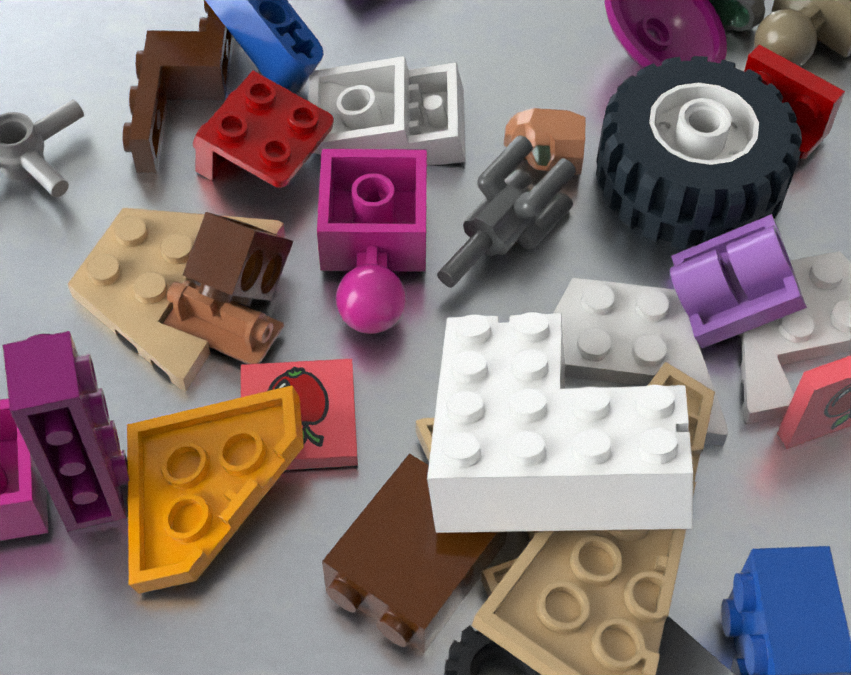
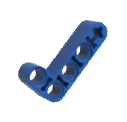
[205,0,324,93]

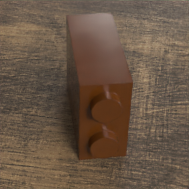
[322,453,507,653]

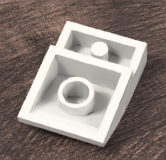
[308,56,466,165]

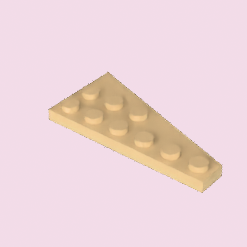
[472,362,715,675]

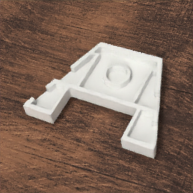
[739,251,851,425]
[553,278,728,446]

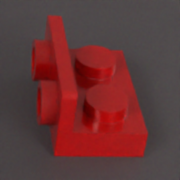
[744,44,845,159]

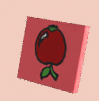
[777,355,851,449]
[241,358,358,470]

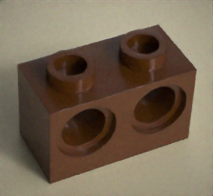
[182,212,294,306]

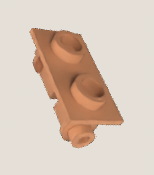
[163,280,284,364]

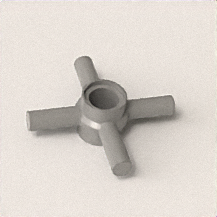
[0,99,84,197]

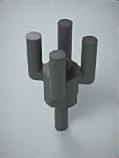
[437,135,576,288]

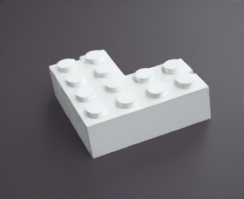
[427,312,693,533]

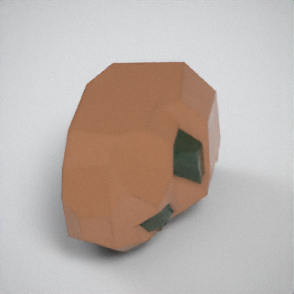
[504,108,586,175]

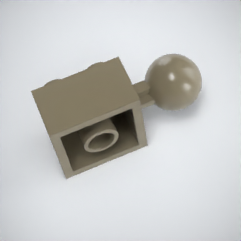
[754,0,851,67]

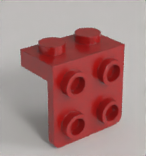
[193,70,334,188]

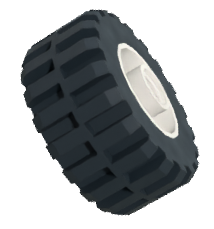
[596,56,802,250]

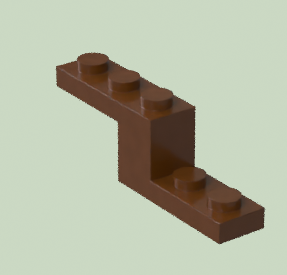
[123,0,233,173]

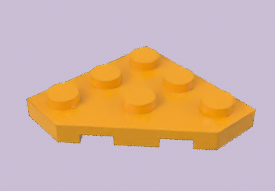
[127,385,304,594]

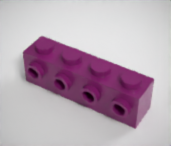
[3,331,129,532]

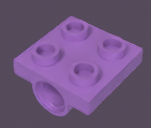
[670,214,807,348]

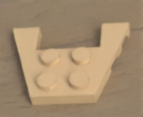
[68,208,285,391]

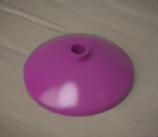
[605,0,727,68]

